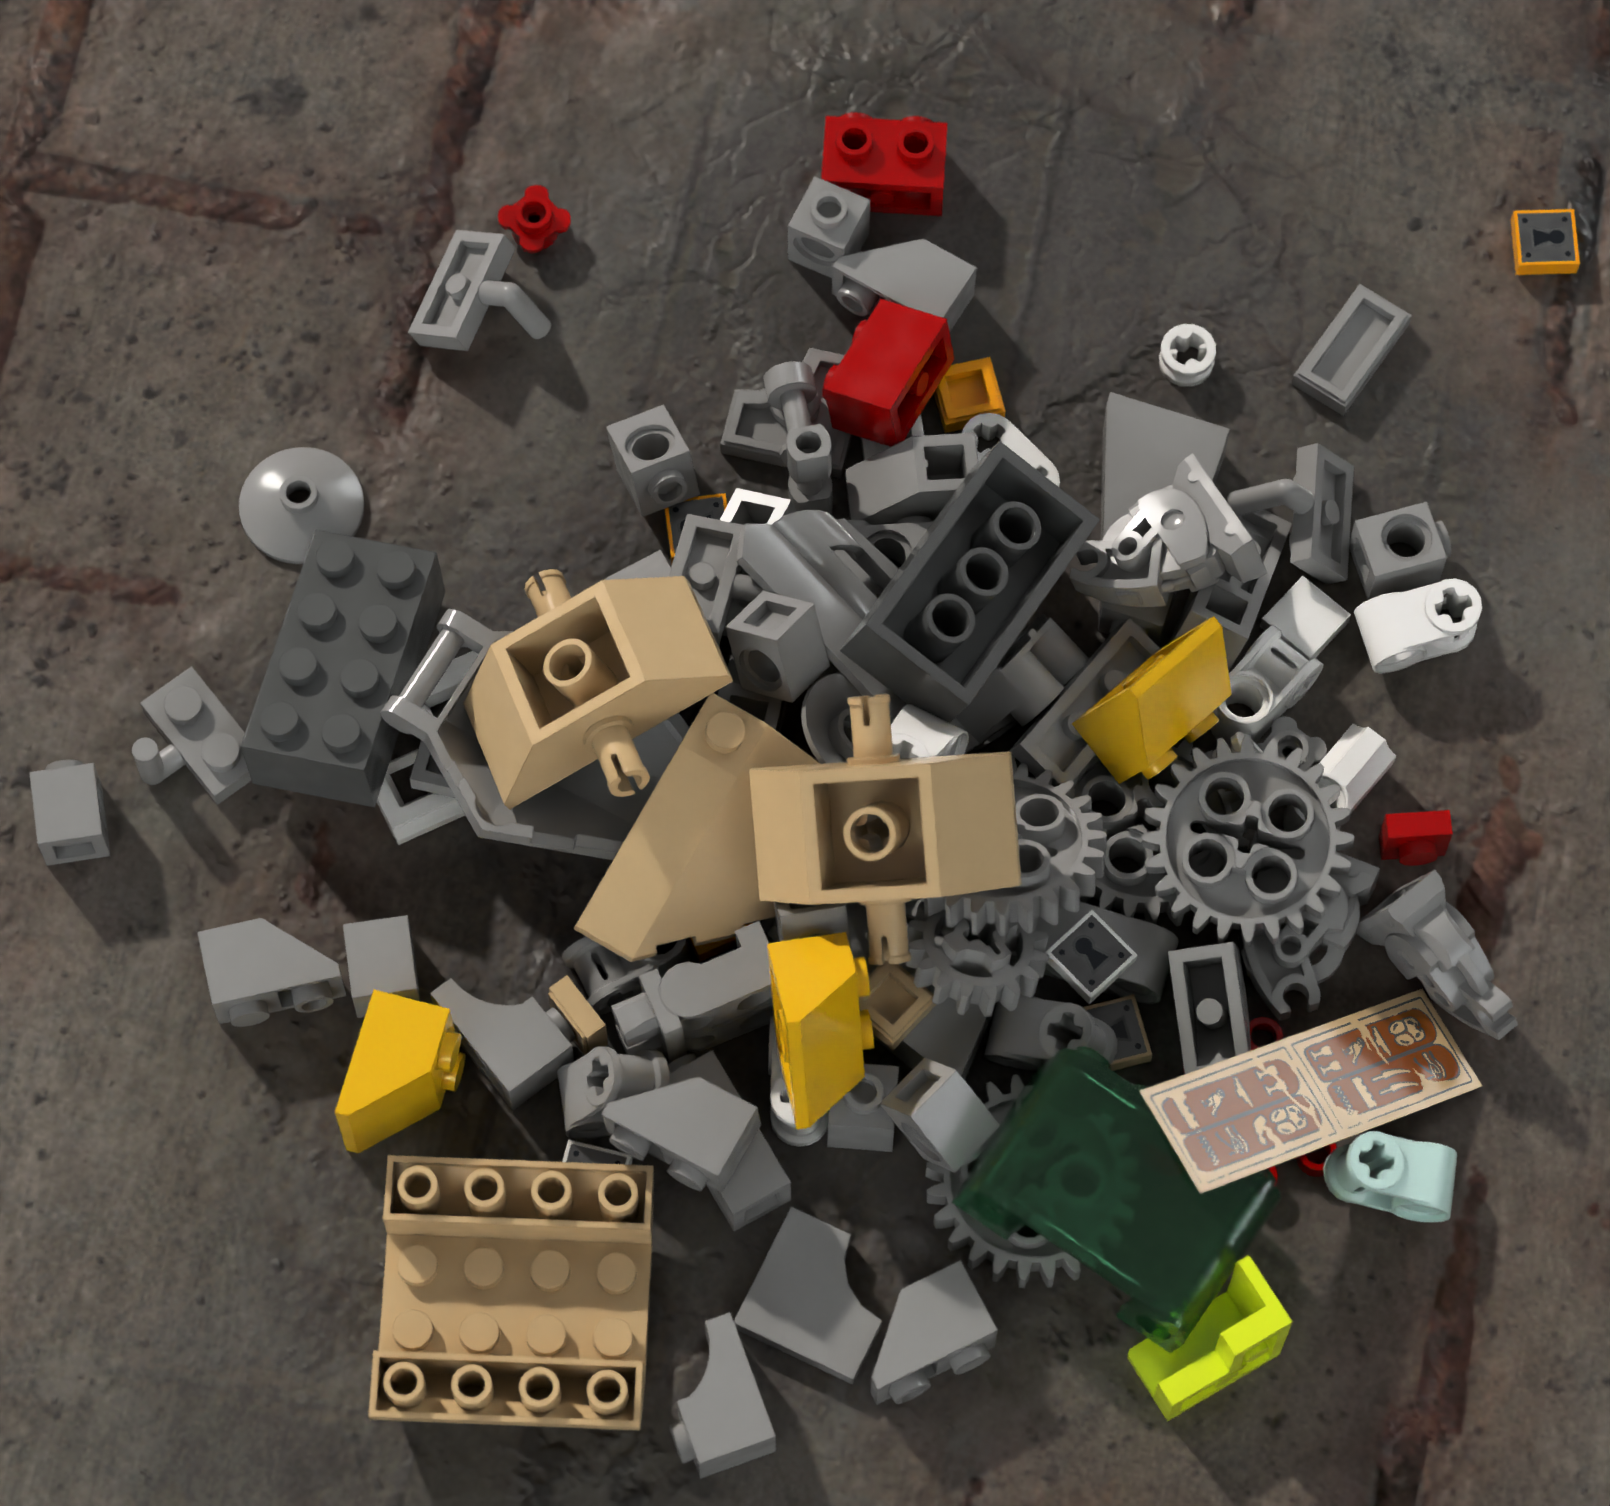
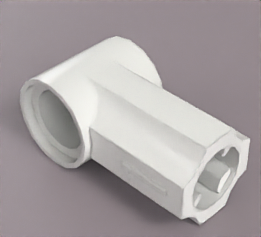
[1283,724,1396,832]

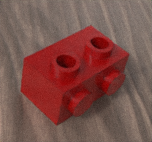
[821,112,948,216]
[822,299,955,447]

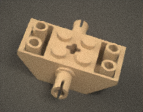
[463,569,734,809]
[749,694,1022,965]

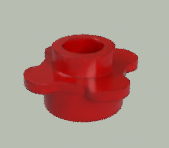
[498,185,571,253]

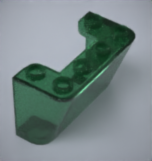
[952,1046,1282,1353]

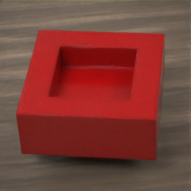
[1378,810,1453,866]

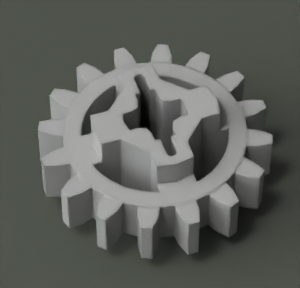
[905,901,1049,1017]

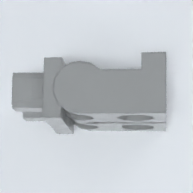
[611,921,774,1064]

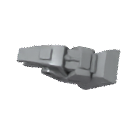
[1069,453,1267,607]
[1238,830,1380,1021]
[1356,870,1518,1040]

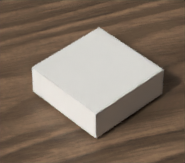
[1260,576,1351,661]

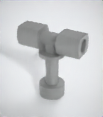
[763,361,833,515]

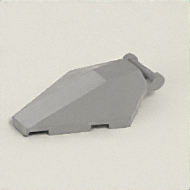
[380,609,690,860]

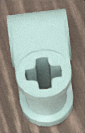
[1323,1131,1457,1223]

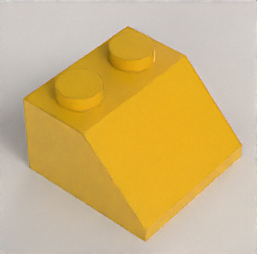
[1072,616,1232,784]
[767,932,874,1130]
[335,989,466,1153]

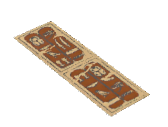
[1140,989,1482,1194]

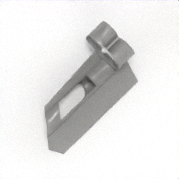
[737,510,1089,753]

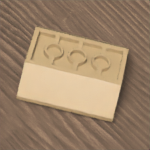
[368,1155,654,1430]

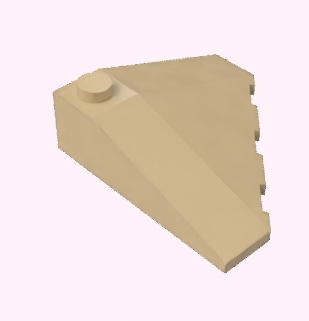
[574,693,890,962]

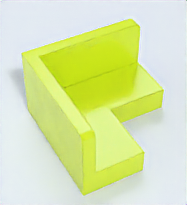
[1127,1255,1292,1422]

